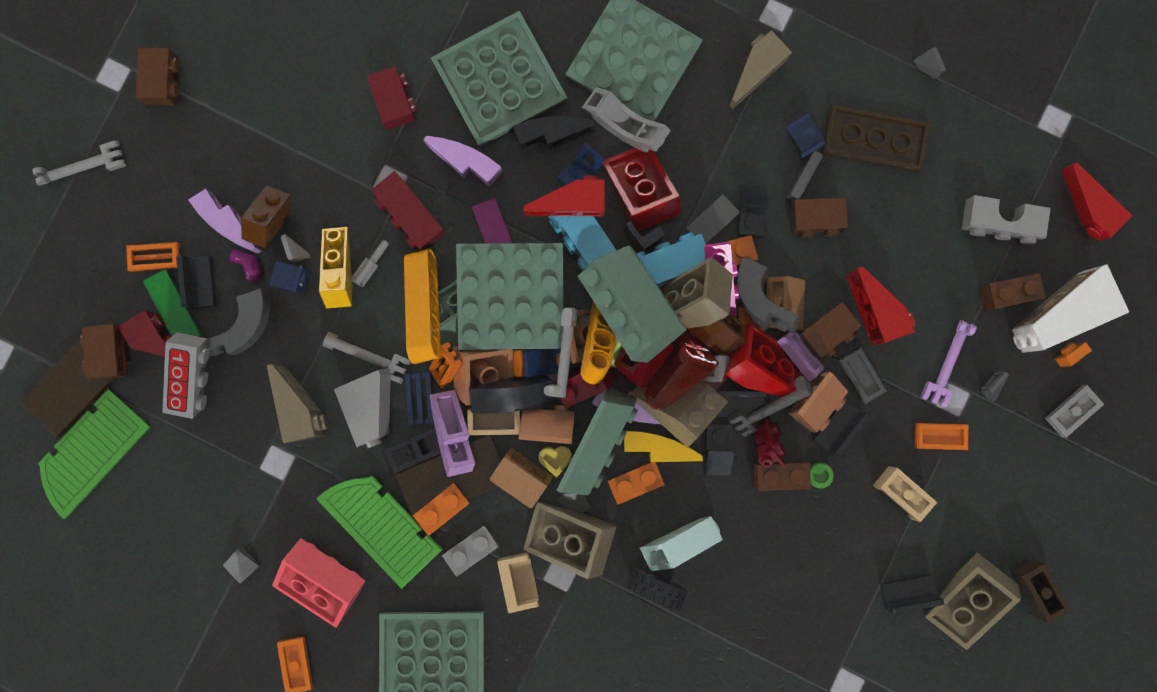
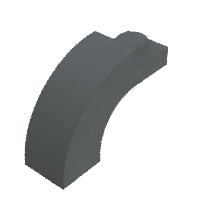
[737,257,799,333]
[207,289,270,356]

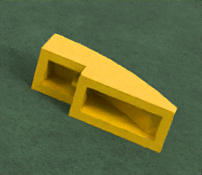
[623,431,703,462]

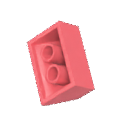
[272,538,365,628]

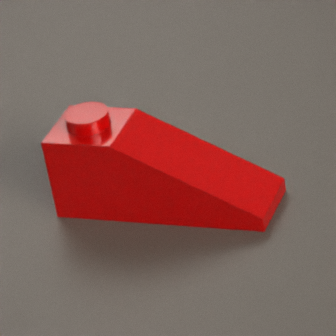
[1062,162,1132,241]
[524,175,604,216]

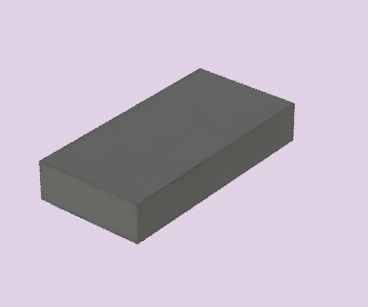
[786,151,823,203]
[685,194,740,244]
[837,347,887,404]

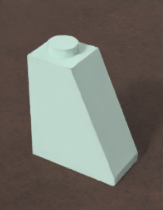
[640,516,723,571]

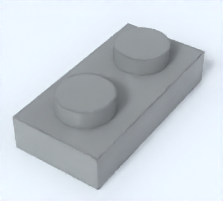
[1045,385,1104,438]
[442,525,499,577]

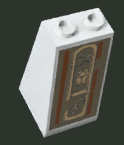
[1012,264,1129,353]

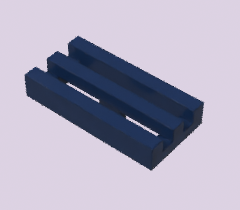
[405,372,434,425]

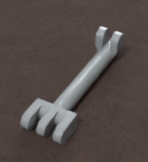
[32,141,126,186]
[544,308,578,398]
[323,332,411,384]

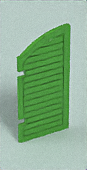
[38,388,151,519]
[316,475,443,589]

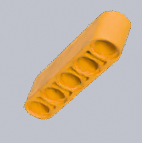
[404,248,441,364]
[581,301,616,384]

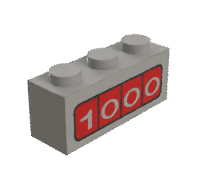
[162,333,210,419]

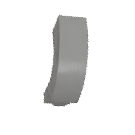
[582,87,671,153]

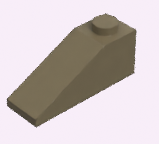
[729,30,792,110]

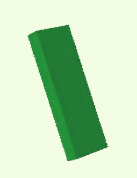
[143,269,203,337]

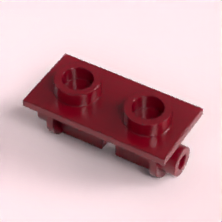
[754,416,786,467]

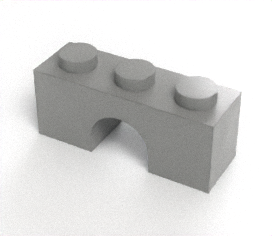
[961,195,1051,245]

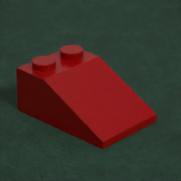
[603,148,681,232]
[845,267,915,346]
[725,322,806,401]

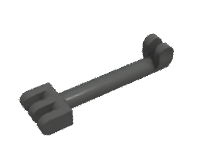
[727,376,813,436]

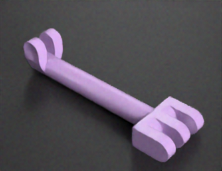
[921,320,977,408]

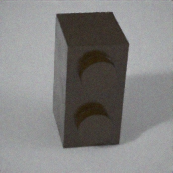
[1010,560,1071,623]

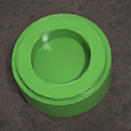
[810,462,834,488]

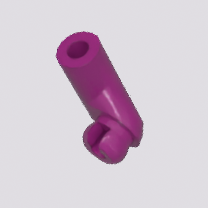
[230,249,261,282]

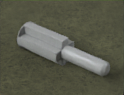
[351,240,389,287]

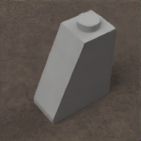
[334,368,391,448]

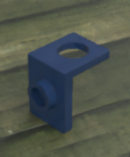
[787,113,826,158]
[557,143,605,186]
[269,261,310,295]
[523,349,572,377]

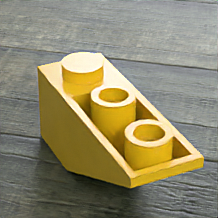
[319,227,352,309]

